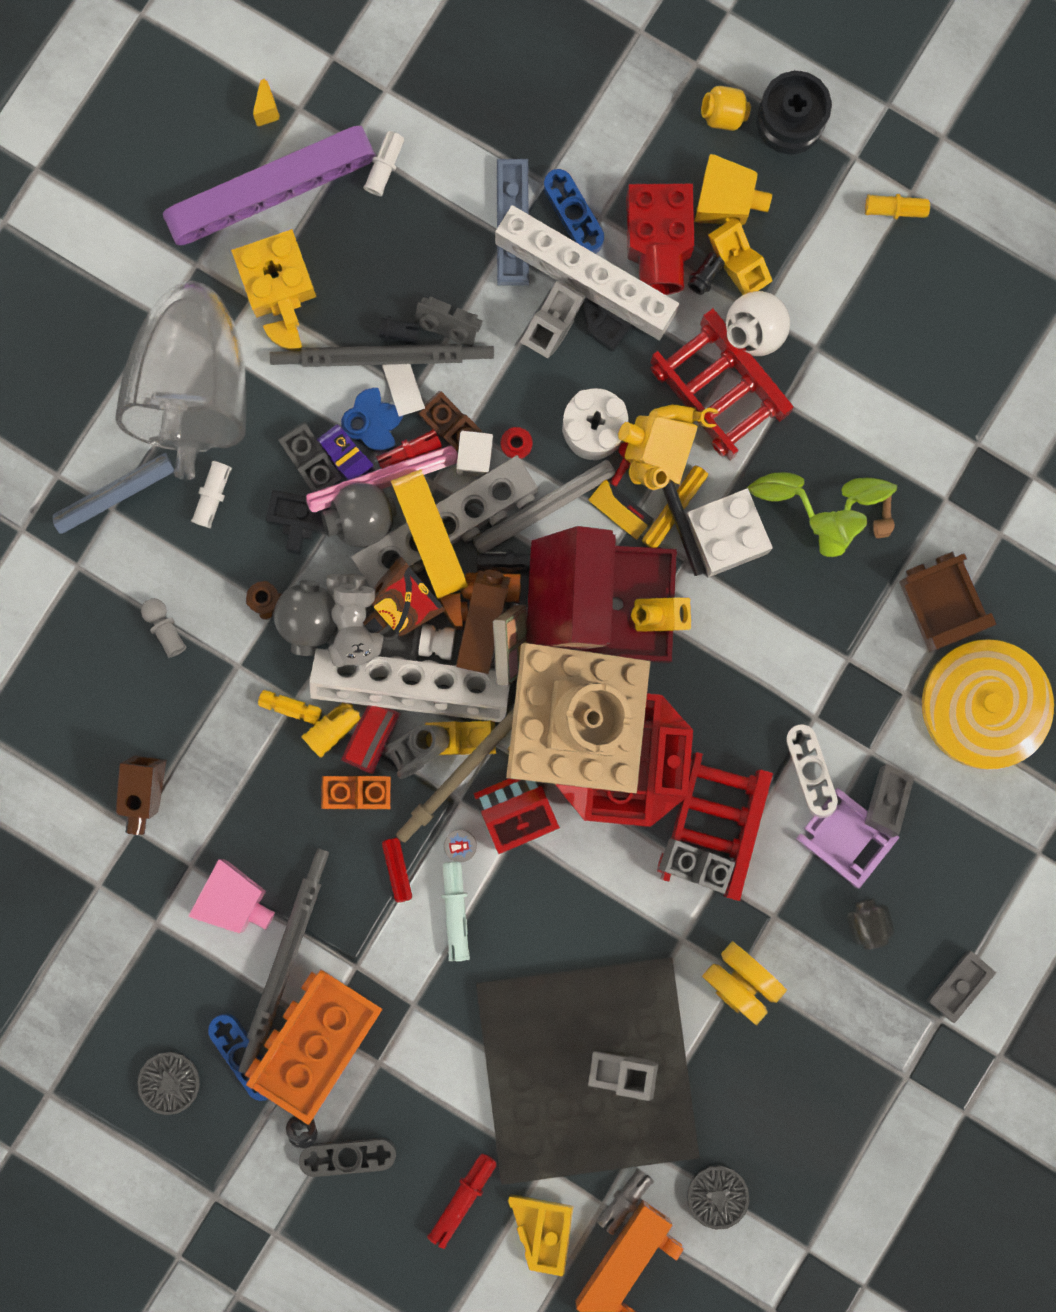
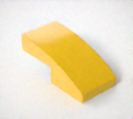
[425,721,496,755]

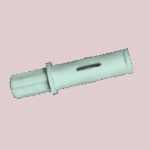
[441,861,470,961]

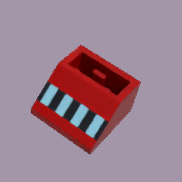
[473,778,560,854]

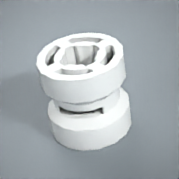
[418,624,456,660]

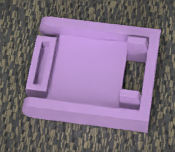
[796,788,900,889]

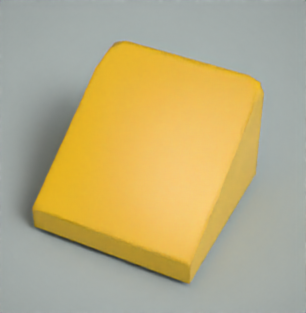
[253,79,280,126]

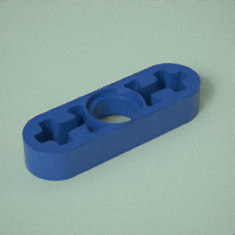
[544,169,604,254]
[208,1014,268,1101]

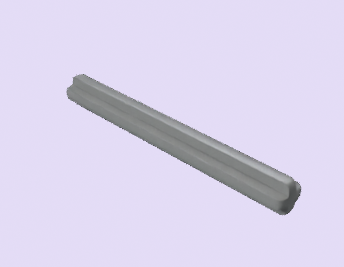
[473,460,615,553]

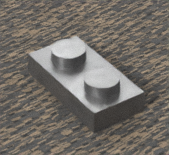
[865,764,914,838]
[926,950,996,1023]

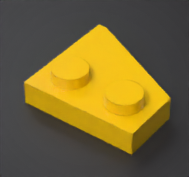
[508,1194,574,1276]

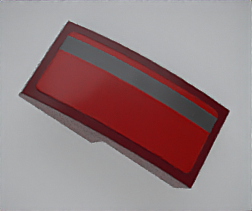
[341,705,401,774]

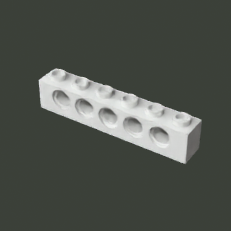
[495,205,679,341]
[309,648,510,722]

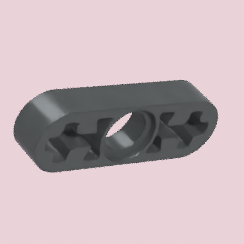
[299,1137,397,1177]

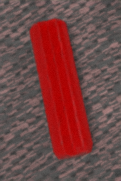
[382,838,412,903]

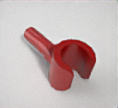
[610,442,631,487]

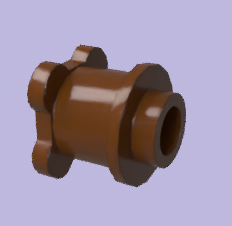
[246,581,282,620]

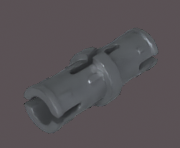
[596,1167,655,1235]

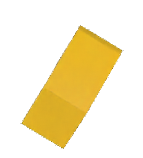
[708,218,772,295]

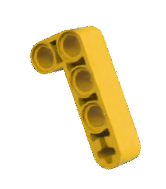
[391,469,468,599]

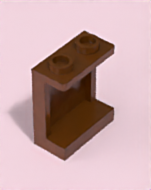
[899,552,997,652]

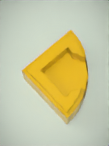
[263,320,303,351]

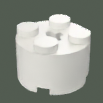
[562,388,628,460]

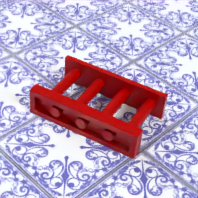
[650,308,794,461]
[657,752,773,901]

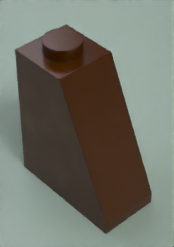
[456,570,510,674]

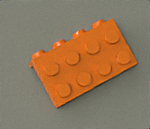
[245,969,382,1125]

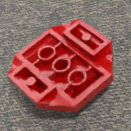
[555,693,693,827]

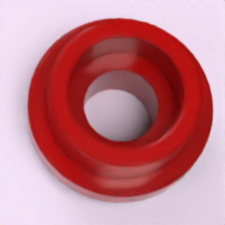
[501,427,533,459]

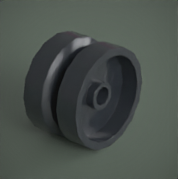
[756,70,832,155]

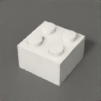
[686,488,772,577]

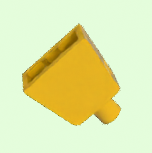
[694,154,772,225]

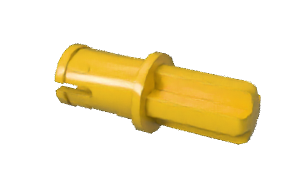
[865,194,930,219]

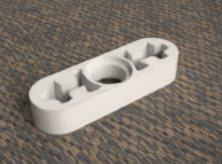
[787,725,838,818]

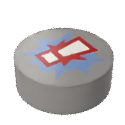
[444,829,477,862]

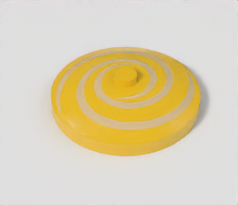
[922,640,1054,770]

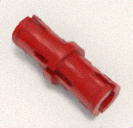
[376,429,442,469]

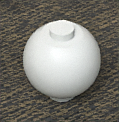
[726,291,790,356]

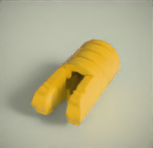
[301,702,361,758]

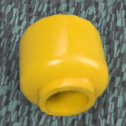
[701,86,751,131]

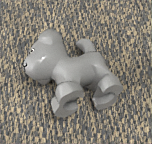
[326,574,384,667]

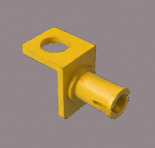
[631,598,691,631]

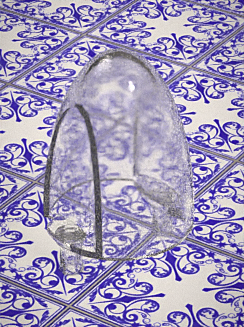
[115,281,247,480]

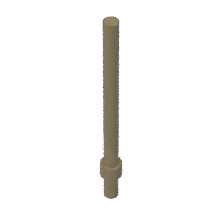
[396,708,514,843]

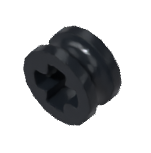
[286,1116,318,1149]

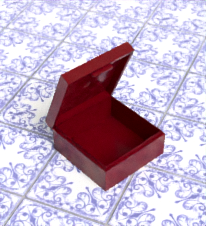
[526,526,677,663]

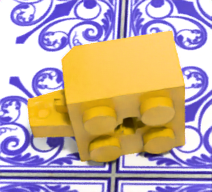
[231,229,316,330]

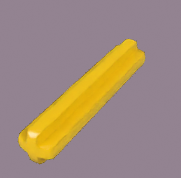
[642,465,708,548]

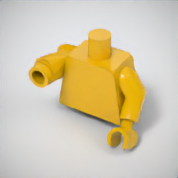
[618,404,718,490]

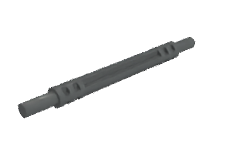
[270,344,494,367]
[238,848,330,1074]

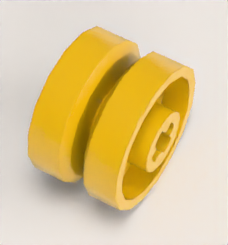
[702,941,787,1026]

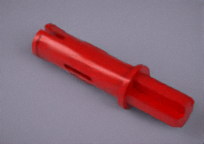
[427,1154,496,1249]

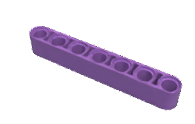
[163,126,376,245]

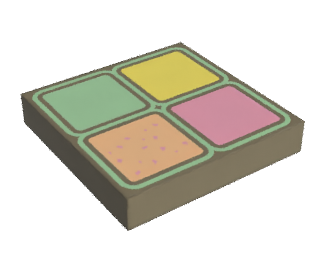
[493,605,527,686]

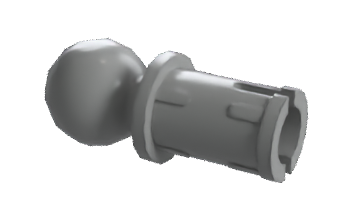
[141,598,187,658]

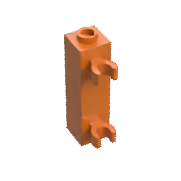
[575,1199,684,1312]

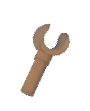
[873,495,895,539]

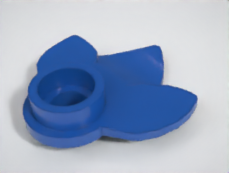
[341,388,404,450]

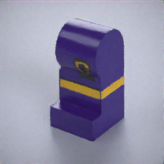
[317,424,376,480]

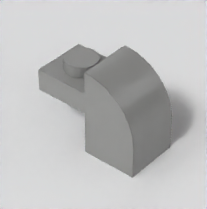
[521,280,586,358]
[588,1051,658,1101]

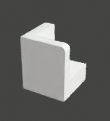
[456,431,493,478]

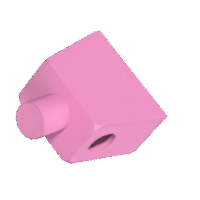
[189,859,275,933]

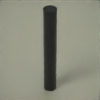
[662,481,706,576]

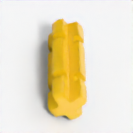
[258,690,322,725]

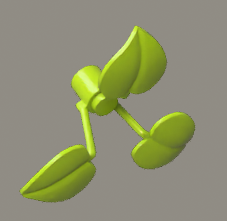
[747,472,897,557]

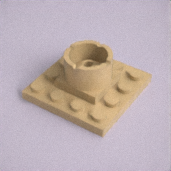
[506,643,650,793]

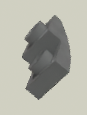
[278,422,342,492]
[658,838,735,894]

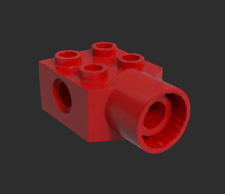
[626,184,694,295]

